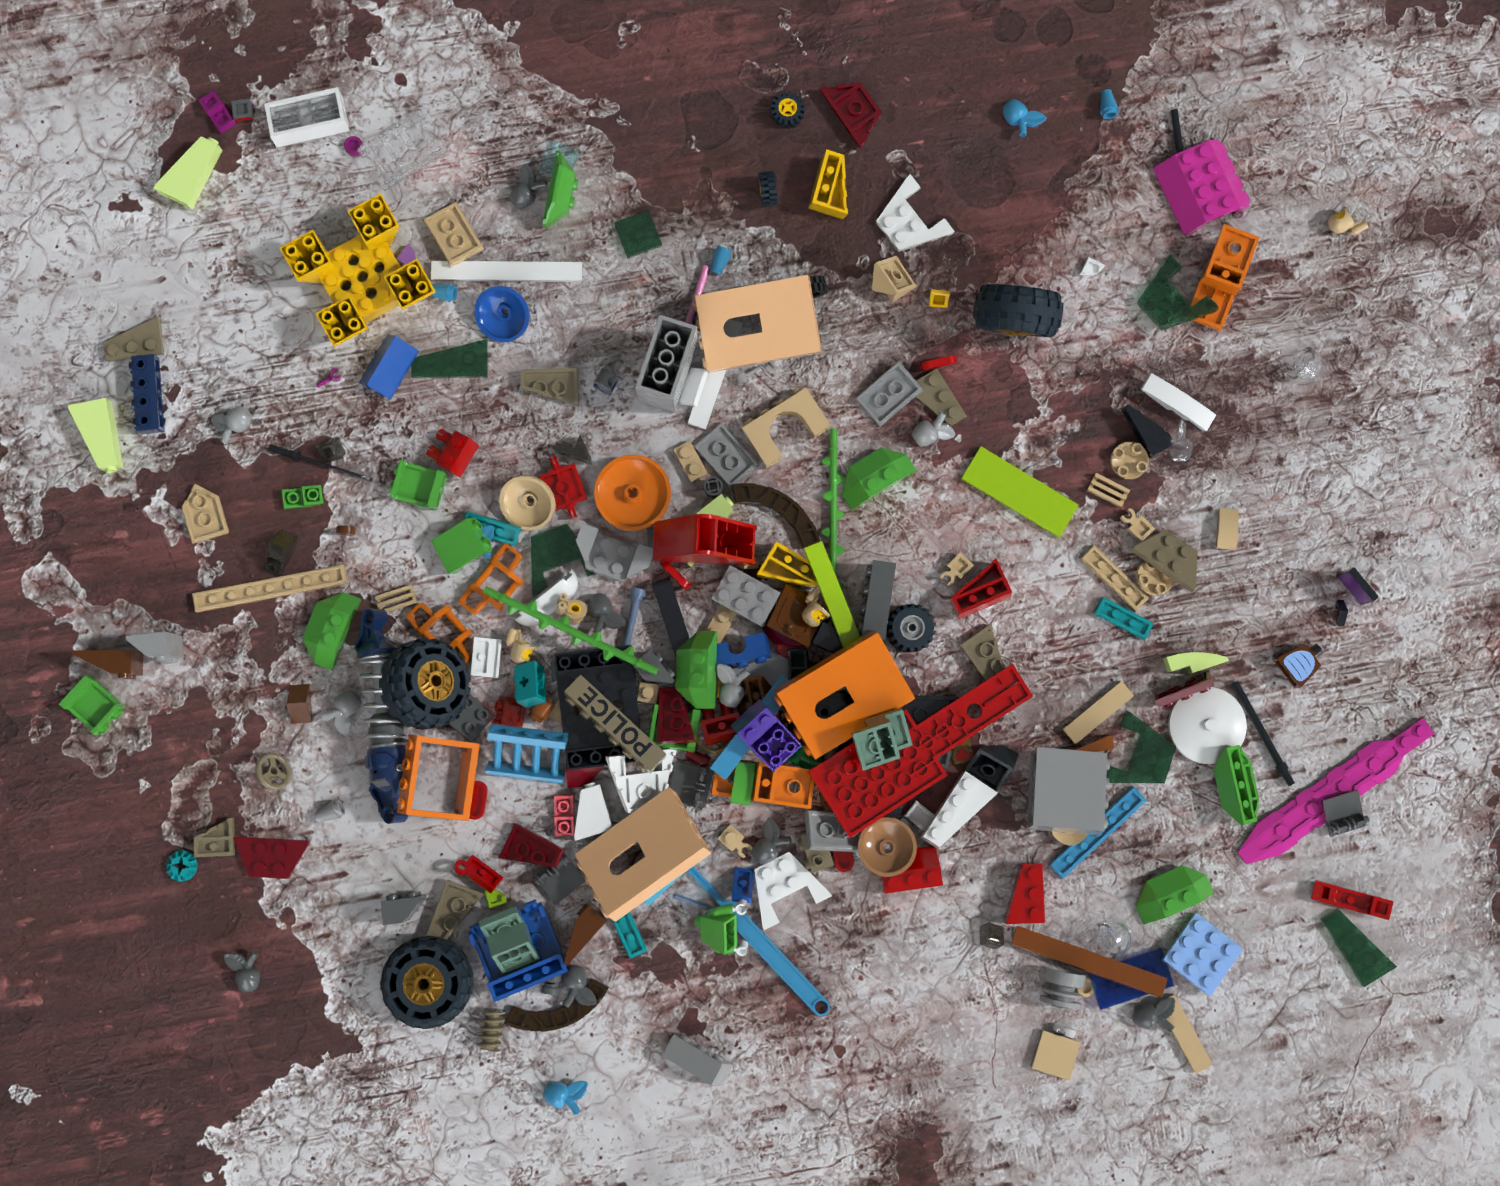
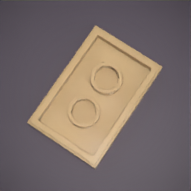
[423,202,484,267]

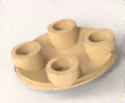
[1110,442,1149,479]
[1136,561,1173,596]

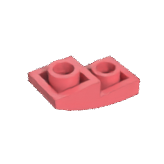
[554,794,575,836]

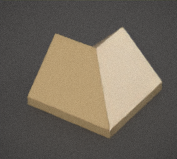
[872,256,917,302]

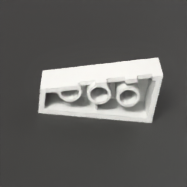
[921,771,998,848]

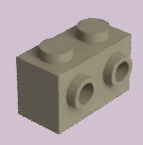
[797,833,834,873]

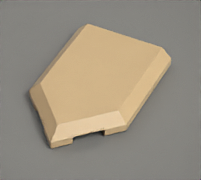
[182,484,229,544]

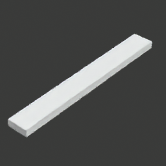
[431,261,583,282]

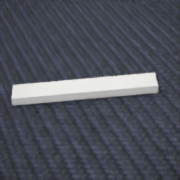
[688,319,743,430]

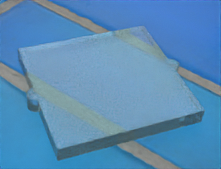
[539,140,581,175]

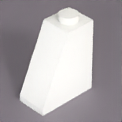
[574,782,613,841]

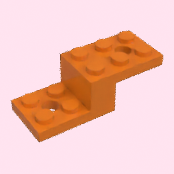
[1185,224,1260,331]
[711,756,814,809]

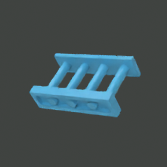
[485,724,568,784]

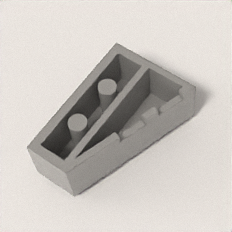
[662,1033,734,1086]

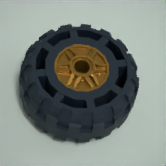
[973,284,1064,337]
[379,638,471,730]
[380,936,474,1029]

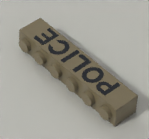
[564,675,666,774]

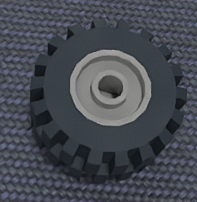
[886,604,936,653]

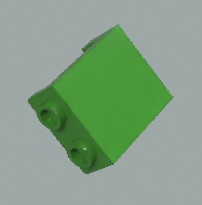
[389,460,448,510]
[431,518,493,574]
[59,675,126,735]
[646,704,701,753]

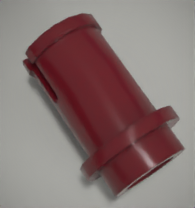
[684,751,710,768]

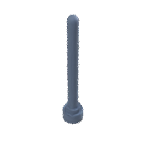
[622,587,646,646]

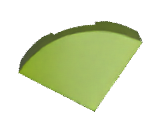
[484,889,508,908]

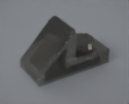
[554,435,593,465]

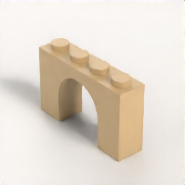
[742,388,831,469]

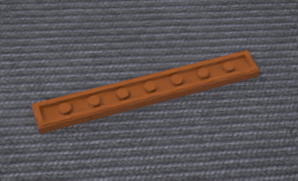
[1011,926,1168,998]

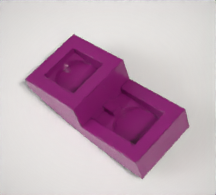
[198,90,237,134]

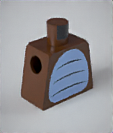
[1272,644,1323,689]

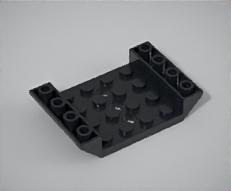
[554,645,641,770]

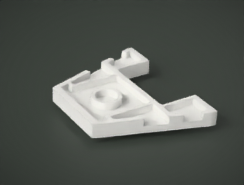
[876,174,955,252]
[606,749,677,813]
[755,852,832,930]

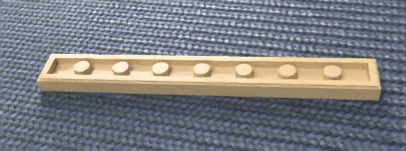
[192,564,348,613]

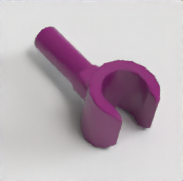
[316,368,342,388]

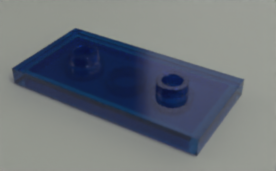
[1087,948,1174,1010]

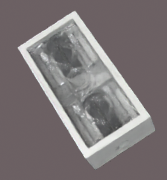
[264,87,350,147]

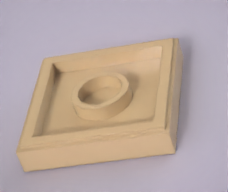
[1031,1030,1081,1081]

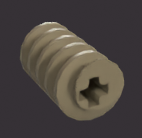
[476,1008,507,1052]

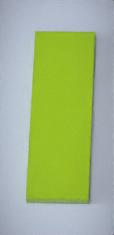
[961,446,1079,538]

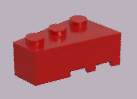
[950,558,1012,620]
[1003,863,1045,924]

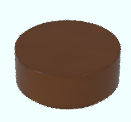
[336,526,356,536]

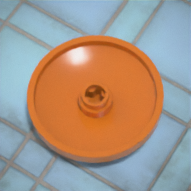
[594,455,671,531]

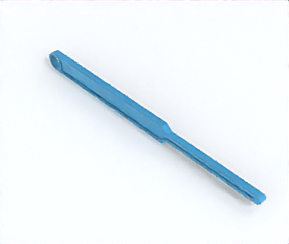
[687,866,830,1016]

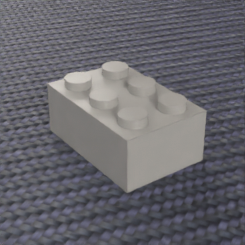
[711,565,781,627]

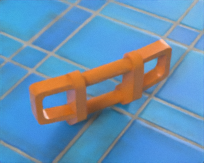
[459,543,524,615]
[406,603,473,664]

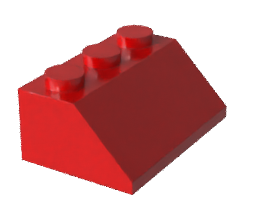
[881,846,943,894]

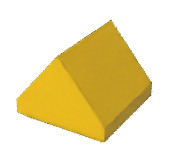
[929,289,950,308]

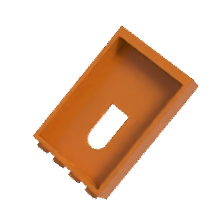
[774,630,915,760]

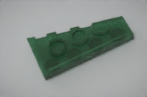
[411,339,488,378]
[1321,909,1397,987]

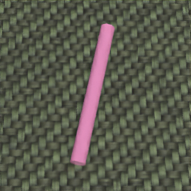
[685,265,710,325]

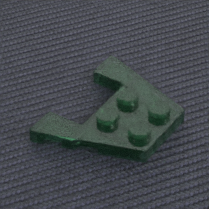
[1137,255,1219,331]
[531,524,596,597]
[1106,711,1176,783]

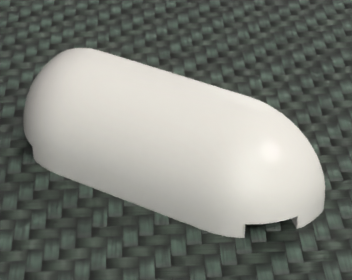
[511,569,578,626]

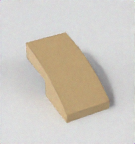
[1216,508,1239,550]

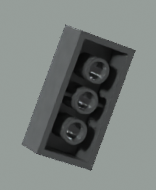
[857,560,896,641]

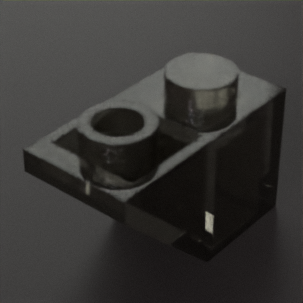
[263,529,298,577]

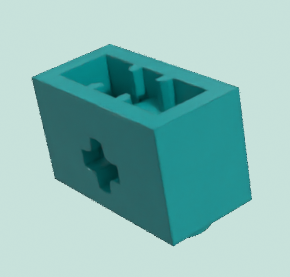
[513,661,546,708]

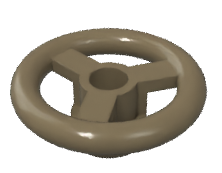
[255,753,291,790]

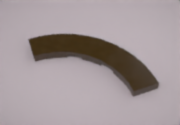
[731,483,820,549]
[504,978,609,1032]

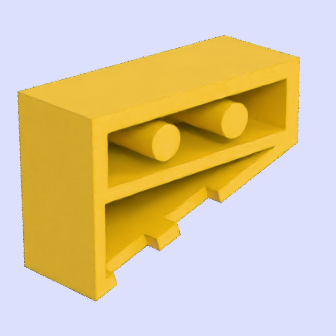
[808,149,848,219]
[757,541,818,589]

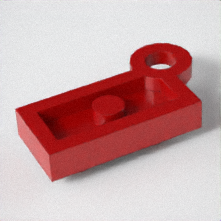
[454,855,504,893]

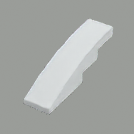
[1140,373,1216,431]

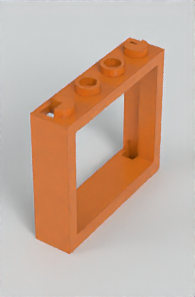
[397,734,480,821]

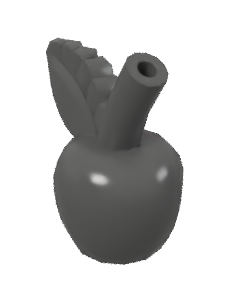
[509,164,547,209]
[588,593,626,633]
[752,817,792,864]
[224,950,260,993]
[562,965,597,1008]
[1132,997,1175,1033]

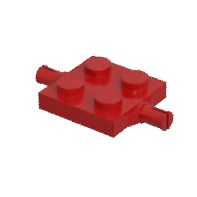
[539,456,588,519]

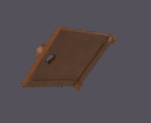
[766,582,827,648]

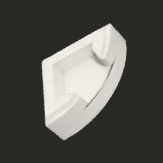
[1079,257,1105,277]
[1052,1023,1076,1038]

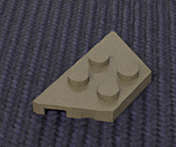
[1131,530,1198,593]

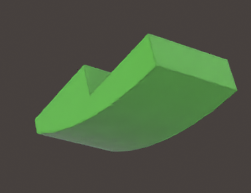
[281,485,323,510]
[730,762,756,806]

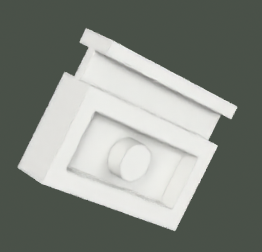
[470,637,502,678]

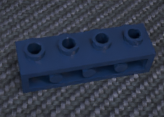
[129,354,165,434]

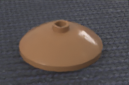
[858,817,917,877]

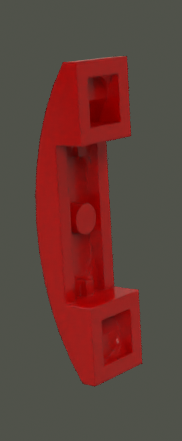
[1311,880,1394,920]

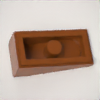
[1074,734,1114,752]

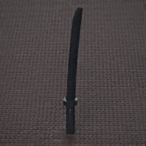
[268,444,372,481]

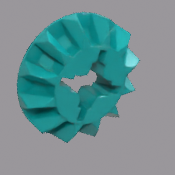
[166,850,198,882]

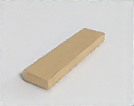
[1080,545,1149,612]
[1062,681,1134,744]
[1156,994,1213,1074]

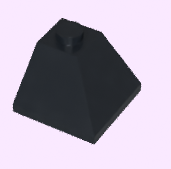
[963,745,1019,792]

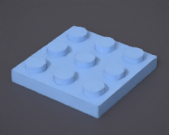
[1162,913,1243,996]

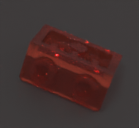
[492,696,526,727]

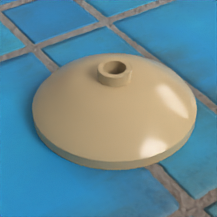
[499,475,556,531]

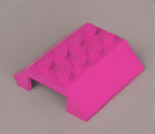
[1153,139,1251,236]

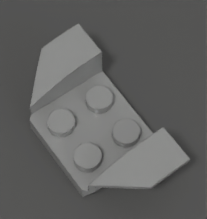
[576,523,653,583]

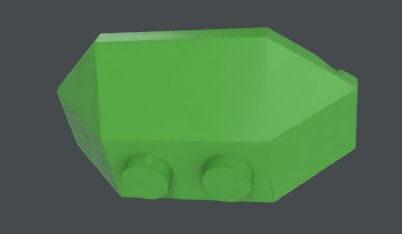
[542,150,579,229]
[842,447,916,510]
[302,592,362,670]
[675,631,717,709]
[1214,745,1259,825]
[1135,865,1214,924]

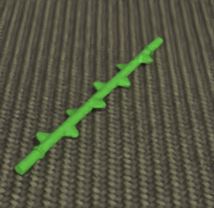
[822,429,845,618]
[483,586,659,675]

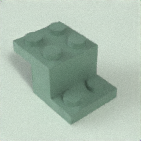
[851,707,912,771]
[478,906,540,976]

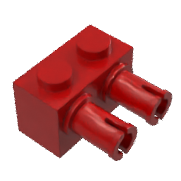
[426,429,479,478]
[701,701,740,746]

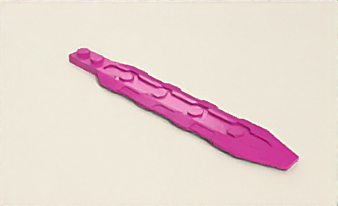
[1237,718,1435,864]

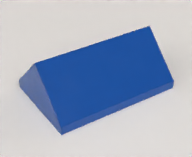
[359,334,419,400]

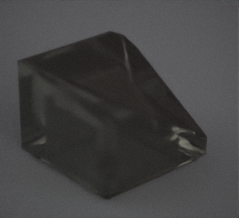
[316,437,346,463]
[980,922,1004,949]

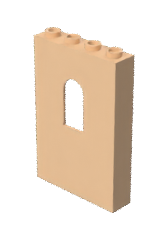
[693,275,822,373]
[575,787,711,921]

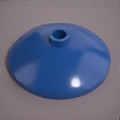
[474,285,530,342]

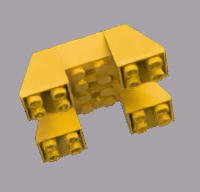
[279,193,436,347]

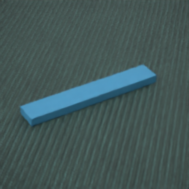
[710,675,789,780]
[1048,786,1147,879]

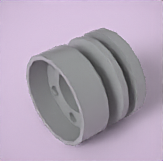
[1040,967,1086,1009]

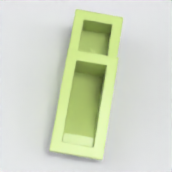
[1162,652,1229,674]

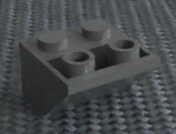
[633,650,676,685]
[381,891,427,925]

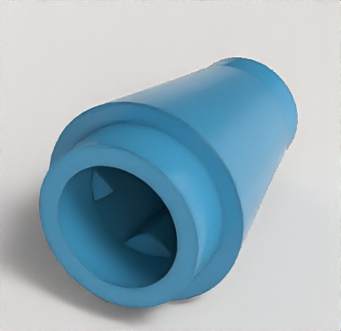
[1100,89,1119,119]
[710,246,731,275]
[431,284,458,302]

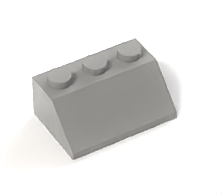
[126,631,184,664]

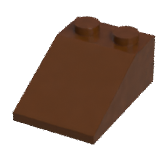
[72,650,143,679]
[564,903,609,966]

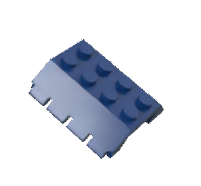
[468,899,568,1002]

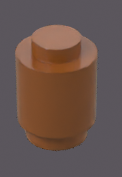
[528,695,555,724]

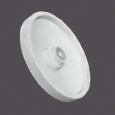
[1168,687,1247,764]

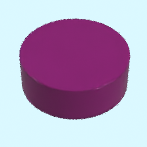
[344,136,364,156]

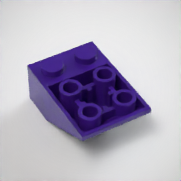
[731,699,802,772]

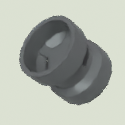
[704,477,723,498]
[540,974,562,995]

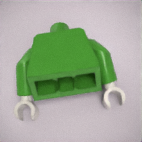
[694,899,748,956]

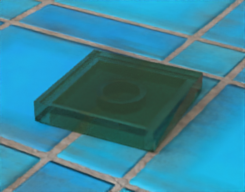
[614,210,662,259]

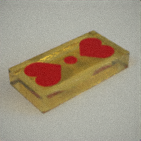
[951,738,973,765]

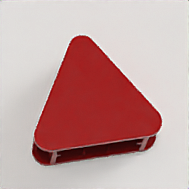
[653,514,757,565]

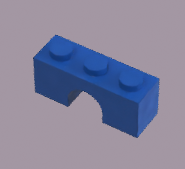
[716,632,772,672]

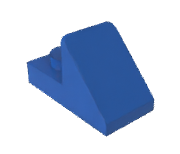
[731,867,754,903]

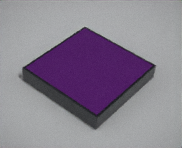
[1336,567,1378,605]

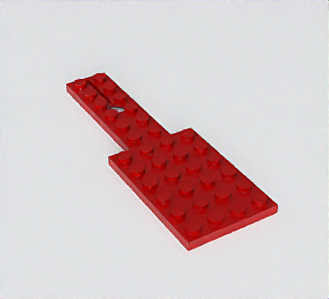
[807,664,1033,838]

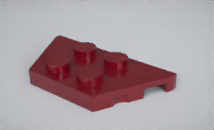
[820,82,881,149]
[234,836,311,879]

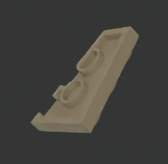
[103,316,164,362]
[521,368,579,406]
[916,369,967,426]
[960,624,1005,681]
[426,880,484,940]

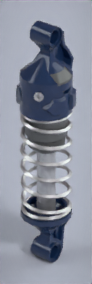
[354,609,408,824]

